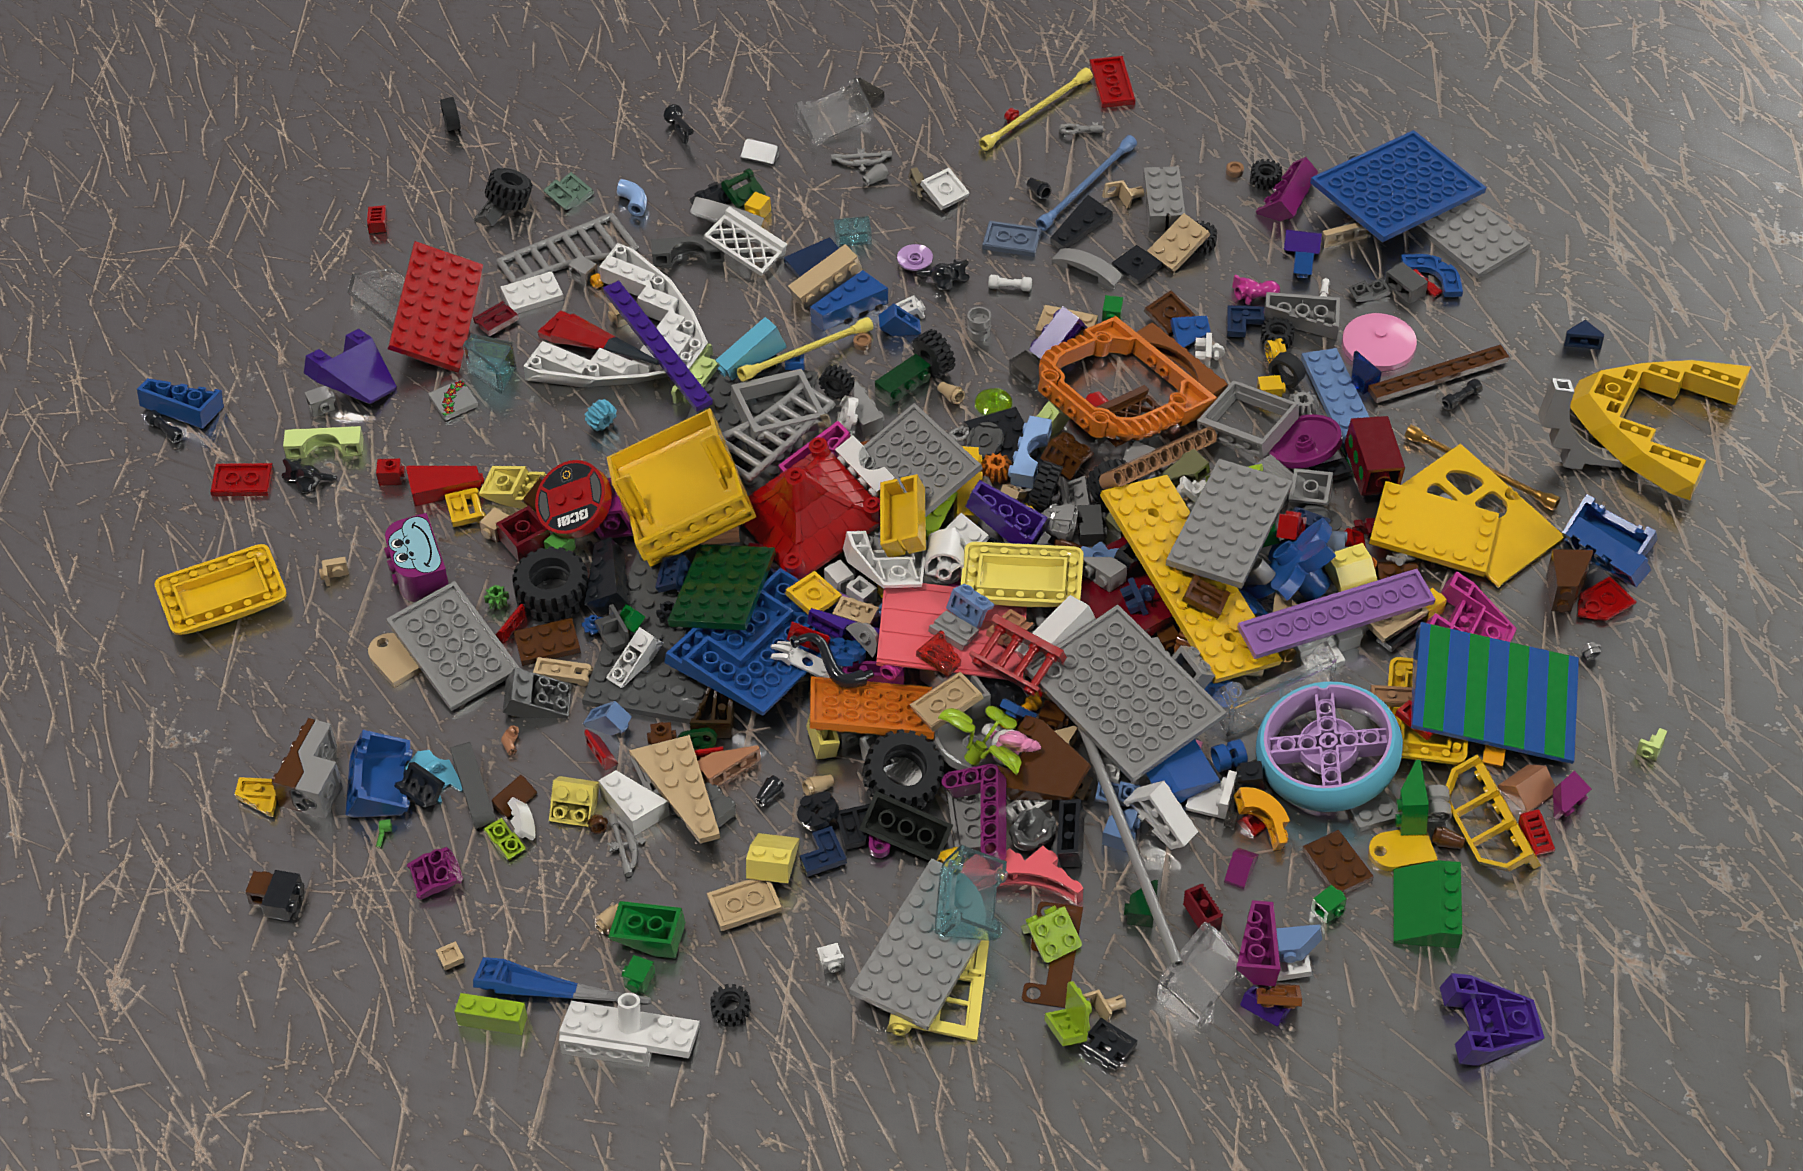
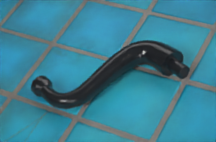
[790,633,874,689]

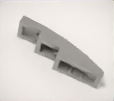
[690,197,764,228]

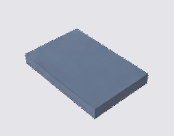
[982,221,1041,257]

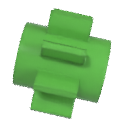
[484,585,510,610]

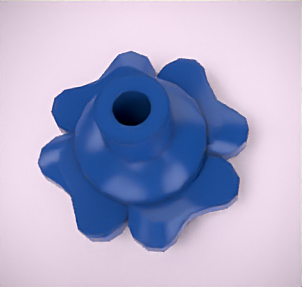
[582,615,602,635]

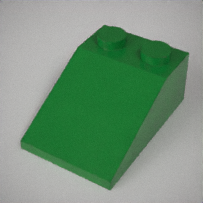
[1395,760,1429,835]
[608,901,686,958]

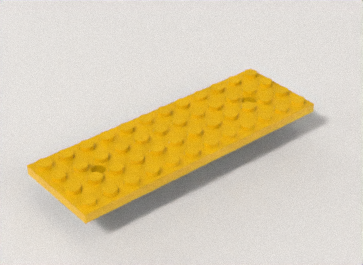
[1100,475,1282,684]

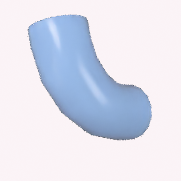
[617,179,647,217]

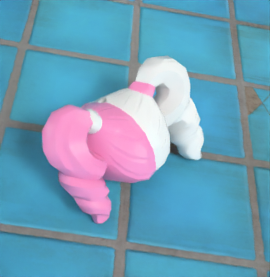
[981,723,1041,765]

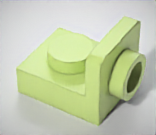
[1636,728,1667,761]

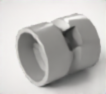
[967,307,991,342]
[1426,785,1452,822]

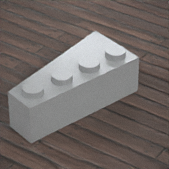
[1264,292,1340,340]

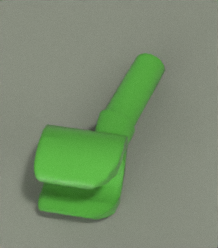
[376,819,392,848]

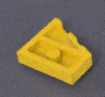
[235,777,277,817]

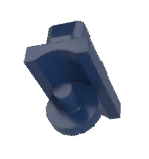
[1120,577,1155,616]

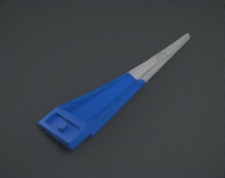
[473,957,651,1003]

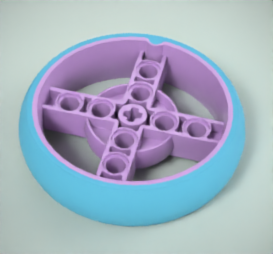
[1256,682,1403,812]

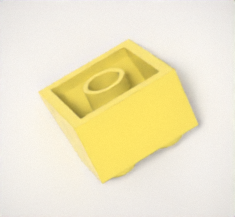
[1325,543,1377,592]

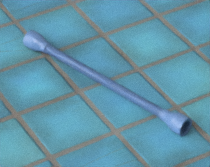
[1036,135,1137,231]

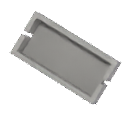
[1143,166,1185,232]

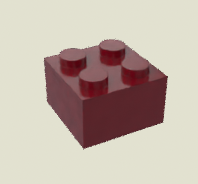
[496,505,550,562]

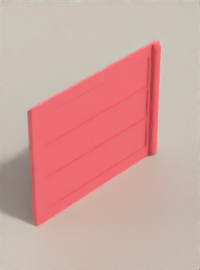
[876,583,1027,680]

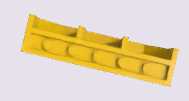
[1446,754,1541,872]

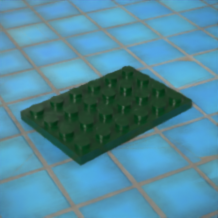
[668,544,776,630]

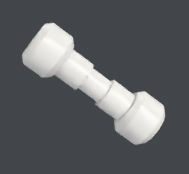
[988,274,1032,292]

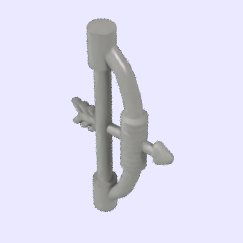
[831,148,892,172]
[607,813,646,877]

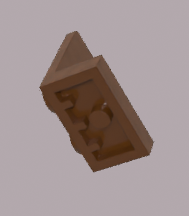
[1040,432,1094,480]

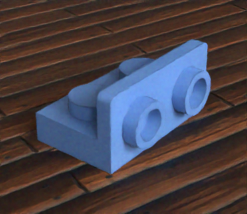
[946,584,994,629]

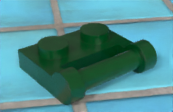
[721,168,766,209]

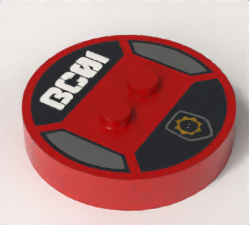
[535,460,612,539]

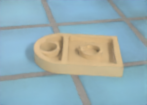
[368,633,422,688]

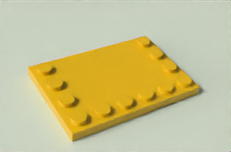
[1369,481,1499,577]

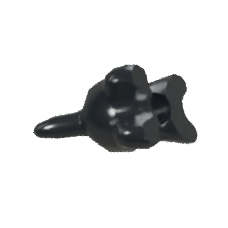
[917,259,970,290]
[281,458,338,493]

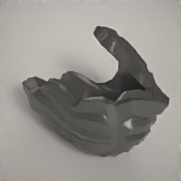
[1009,807,1057,851]

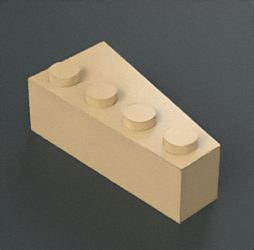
[788,244,863,309]

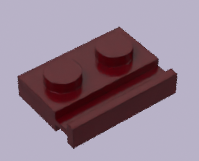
[473,301,519,337]

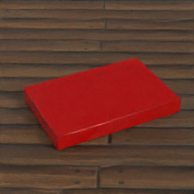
[210,463,274,497]

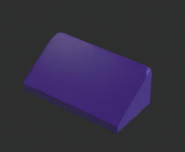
[1284,229,1322,254]
[1240,985,1290,1026]

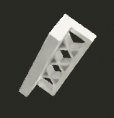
[559,1035,652,1067]

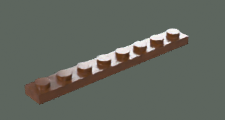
[1368,344,1510,403]

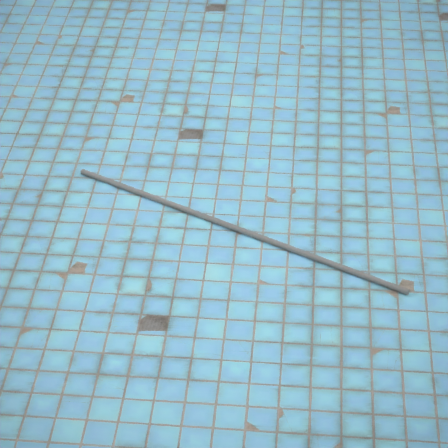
[982,476,1183,968]

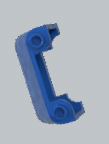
[1562,494,1658,556]
[346,730,413,818]

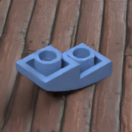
[1094,781,1141,807]

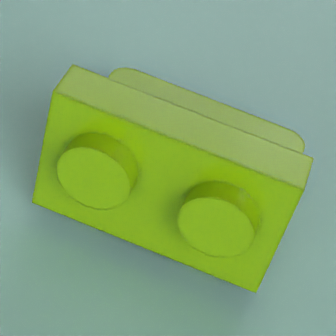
[1020,905,1082,963]
[1044,981,1092,1046]

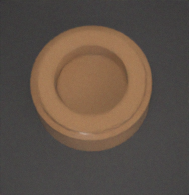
[1226,161,1244,178]
[853,333,872,351]

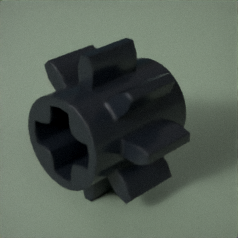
[656,601,674,626]

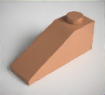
[698,745,761,786]

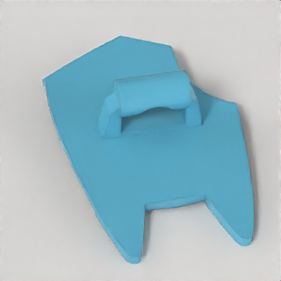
[405,750,463,804]

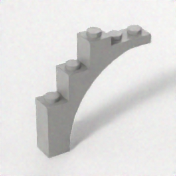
[1538,378,1623,469]

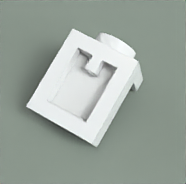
[896,295,925,319]
[817,943,845,974]

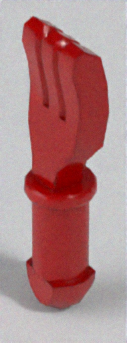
[1413,269,1443,298]

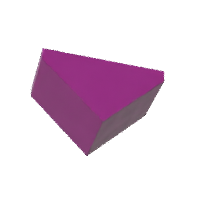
[1224,848,1259,889]

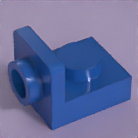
[785,354,805,371]

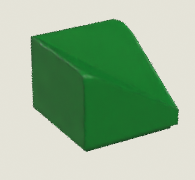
[619,604,645,632]

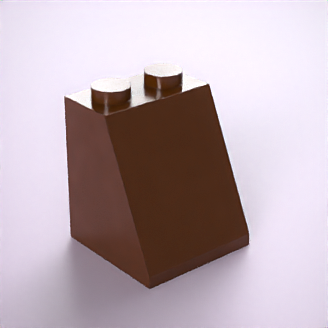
[1546,549,1593,612]

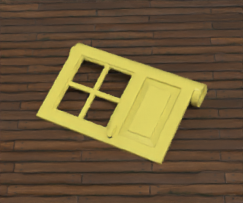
[886,932,990,1042]

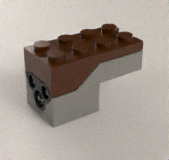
[272,718,343,818]

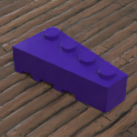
[965,480,1048,544]

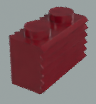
[1183,884,1223,937]

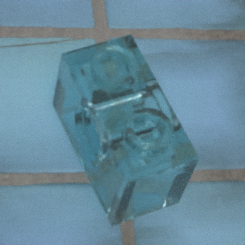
[834,216,872,247]

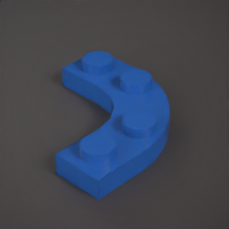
[1401,254,1463,297]

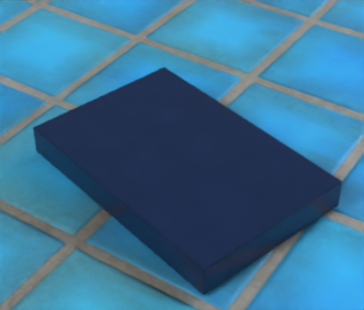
[784,237,839,278]

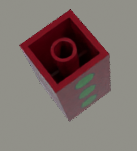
[1344,416,1405,496]

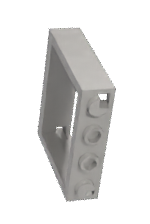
[731,369,825,444]
[1197,380,1299,458]

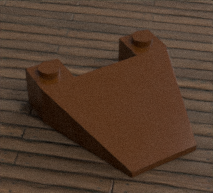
[996,715,1091,800]

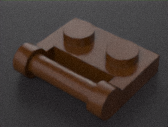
[1182,574,1230,619]

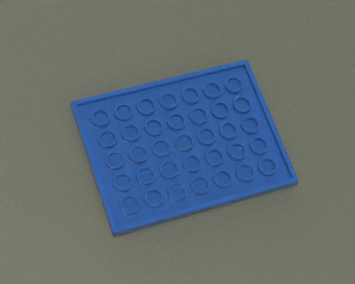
[1310,130,1487,242]

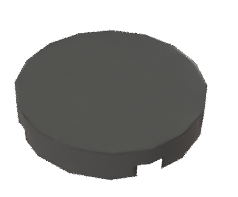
[966,422,1004,459]

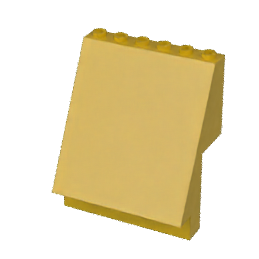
[607,408,756,567]

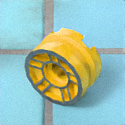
[1264,338,1286,364]

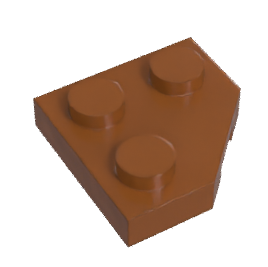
[1256,984,1302,1009]

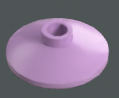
[897,244,933,271]

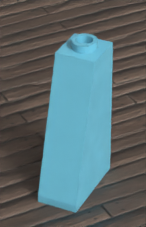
[715,317,787,380]

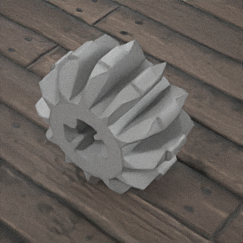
[1288,390,1319,416]

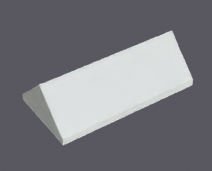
[1015,595,1096,664]

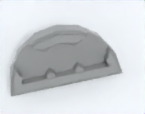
[846,622,879,657]

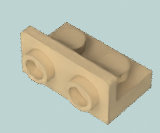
[832,596,879,626]

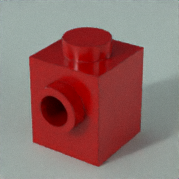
[376,458,406,486]

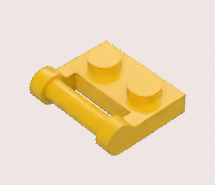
[445,488,486,527]

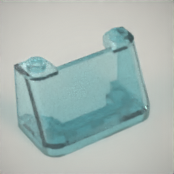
[934,845,1008,941]

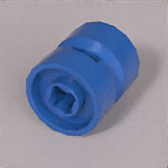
[1210,739,1248,772]

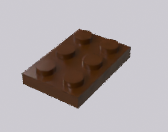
[513,618,581,666]
[1302,829,1374,894]

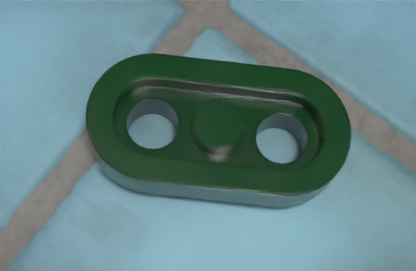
[677,728,717,750]

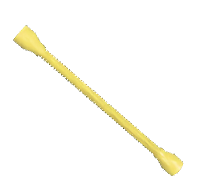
[979,67,1093,151]
[737,317,873,382]

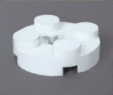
[836,395,858,432]

